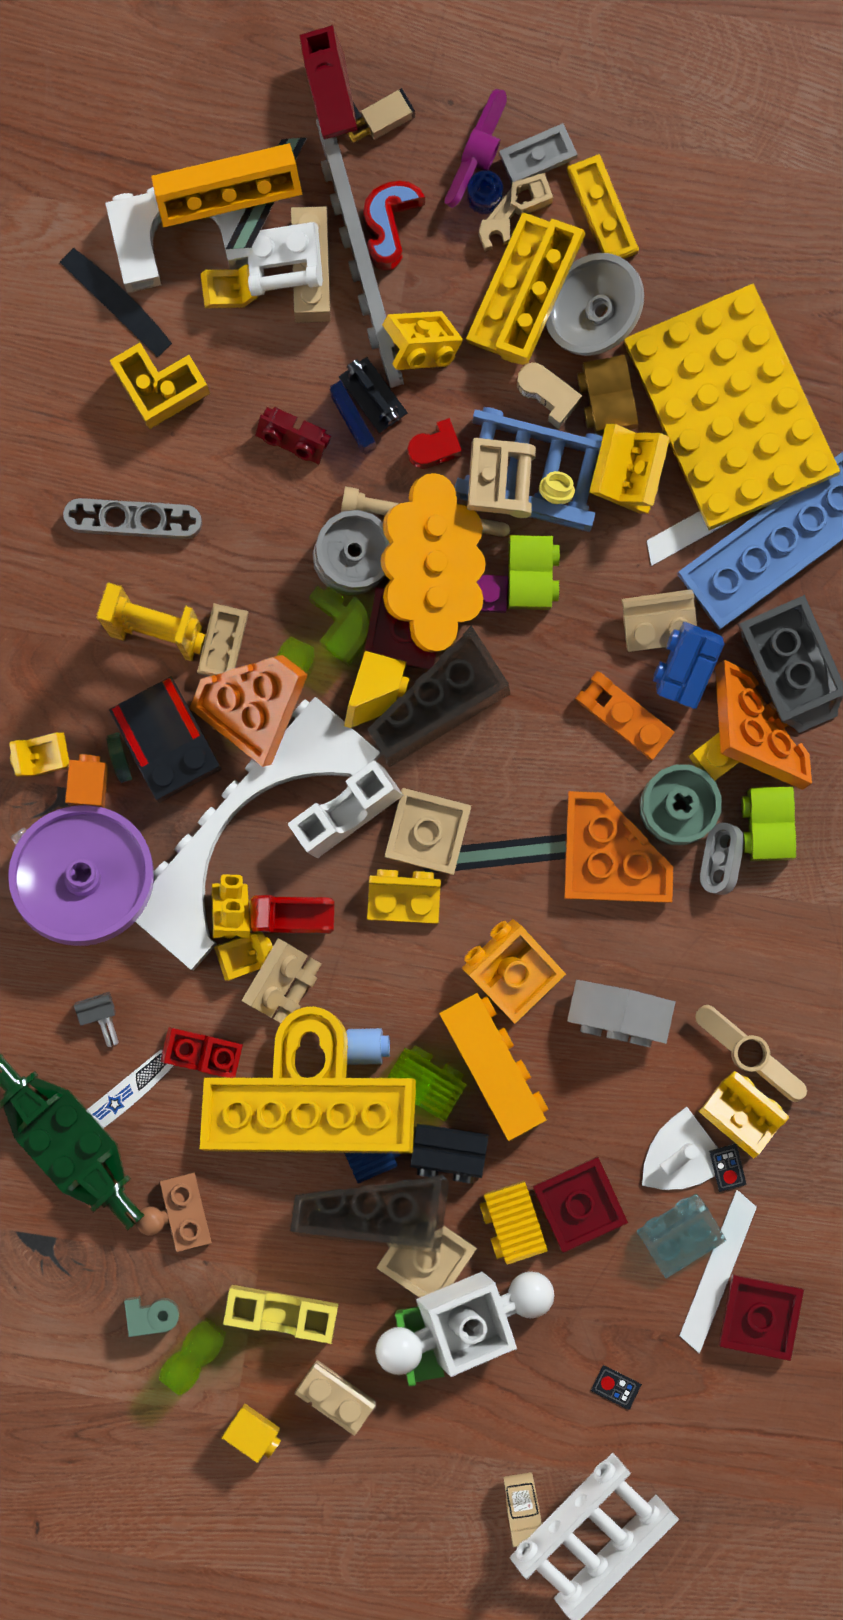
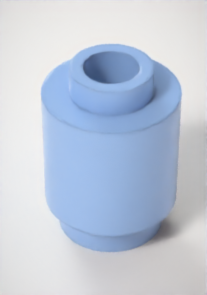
[346,1028,390,1065]

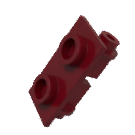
[255,407,332,465]

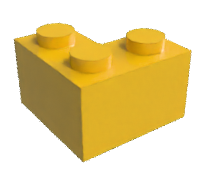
[109,343,210,429]

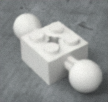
[376,1272,554,1377]

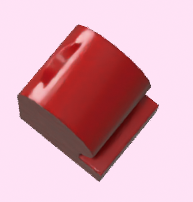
[408,418,462,469]

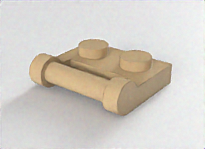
[467,438,536,518]

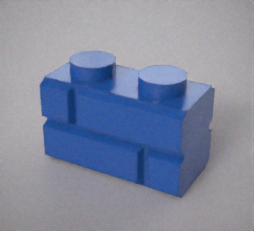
[652,622,724,709]

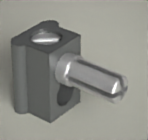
[74,992,119,1047]

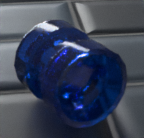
[467,171,503,214]

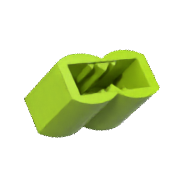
[508,535,560,610]
[741,787,796,861]

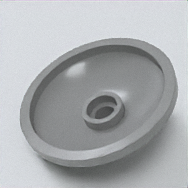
[546,253,644,356]

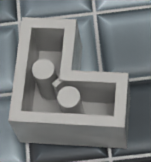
[567,979,676,1048]

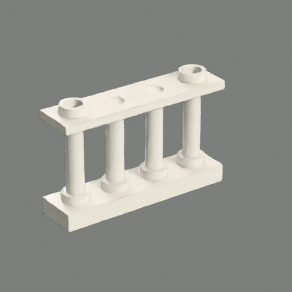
[509,1453,679,1620]

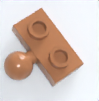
[136,1172,212,1252]

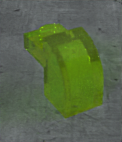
[309,586,369,667]

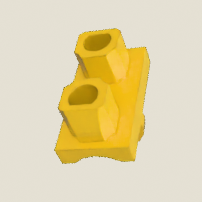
[211,874,250,939]

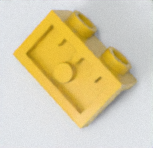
[382,311,463,370]
[367,869,441,924]

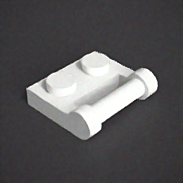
[247,222,323,296]

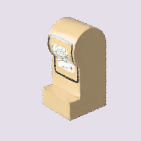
[517,363,582,429]
[503,1472,542,1547]

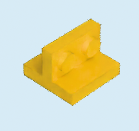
[589,424,670,514]

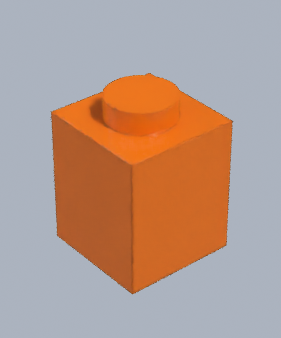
[65,754,109,808]

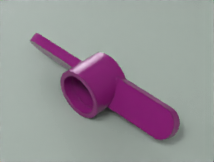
[445,89,507,208]

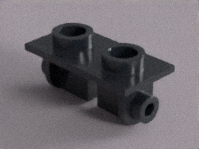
[338,356,408,434]

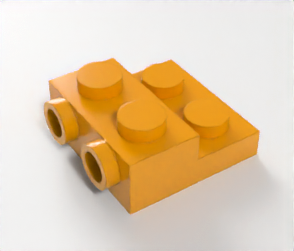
[461,919,566,1024]

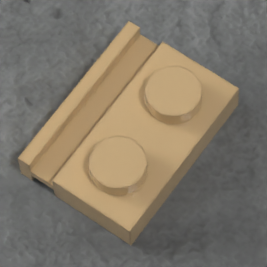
[621,589,697,652]

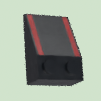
[109,676,222,803]

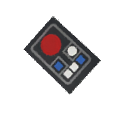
[709,1144,747,1192]
[591,1365,642,1410]

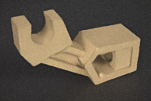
[479,173,553,251]

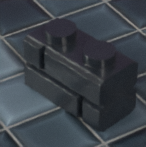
[410,1123,488,1184]

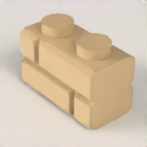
[295,1360,376,1436]

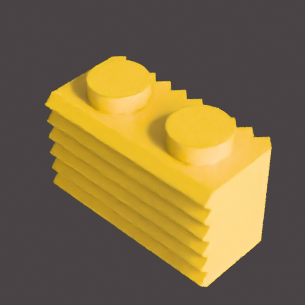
[479,1181,548,1265]

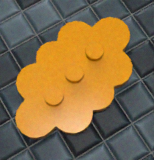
[380,473,486,653]

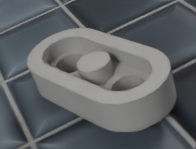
[700,823,744,895]

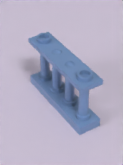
[455,407,603,532]

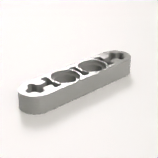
[63,498,203,539]

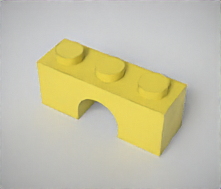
[223,1285,338,1344]

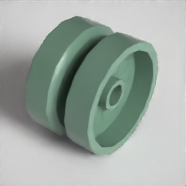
[640,764,722,846]

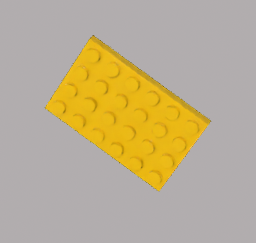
[624,284,840,530]

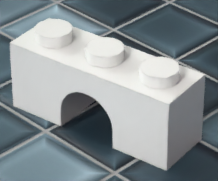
[288,760,404,858]

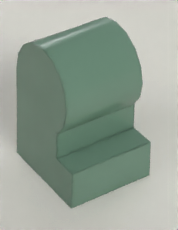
[124,1296,180,1337]

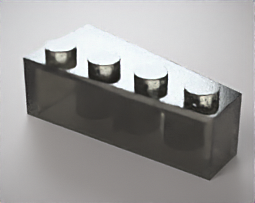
[368,625,510,768]
[290,1175,449,1253]

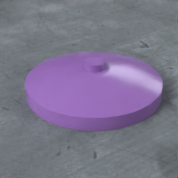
[8,805,154,946]

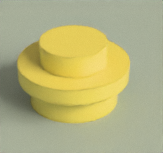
[539,471,575,504]

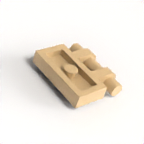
[242,938,322,1023]

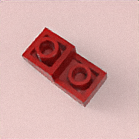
[160,1027,243,1078]

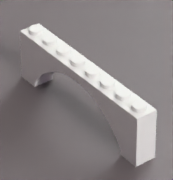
[135,697,381,971]

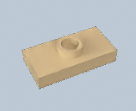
[197,603,249,676]

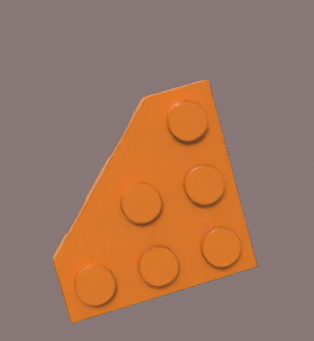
[189,655,308,767]
[715,660,812,790]
[564,791,673,903]

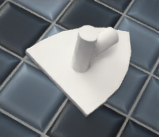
[642,1107,718,1190]

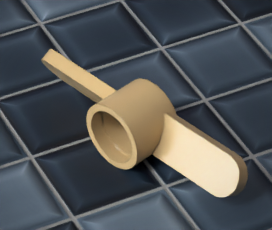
[695,1005,807,1102]

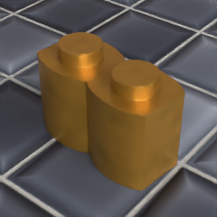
[577,355,638,435]

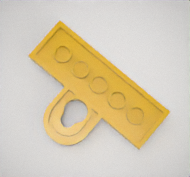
[200,1006,416,1153]

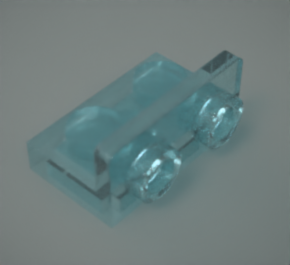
[637,1194,727,1279]

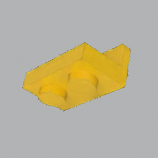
[699,1071,789,1159]

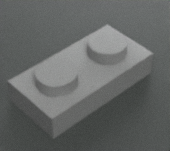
[499,123,578,183]

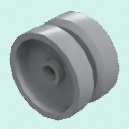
[313,510,390,596]

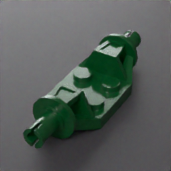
[0,1054,145,1231]

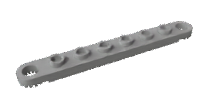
[316,119,404,388]

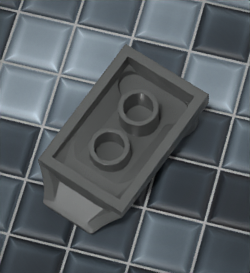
[738,595,843,733]

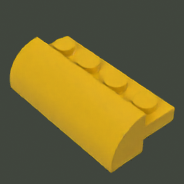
[466,212,585,365]

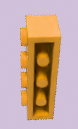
[151,143,303,228]
[439,993,549,1141]

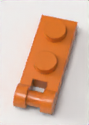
[575,671,675,761]

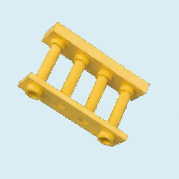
[96,582,206,661]

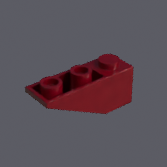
[299,25,358,140]

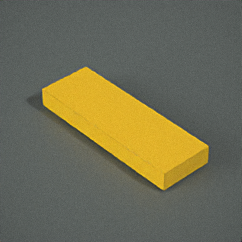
[567,154,639,259]

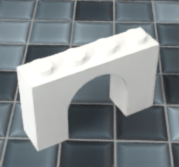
[105,187,249,293]

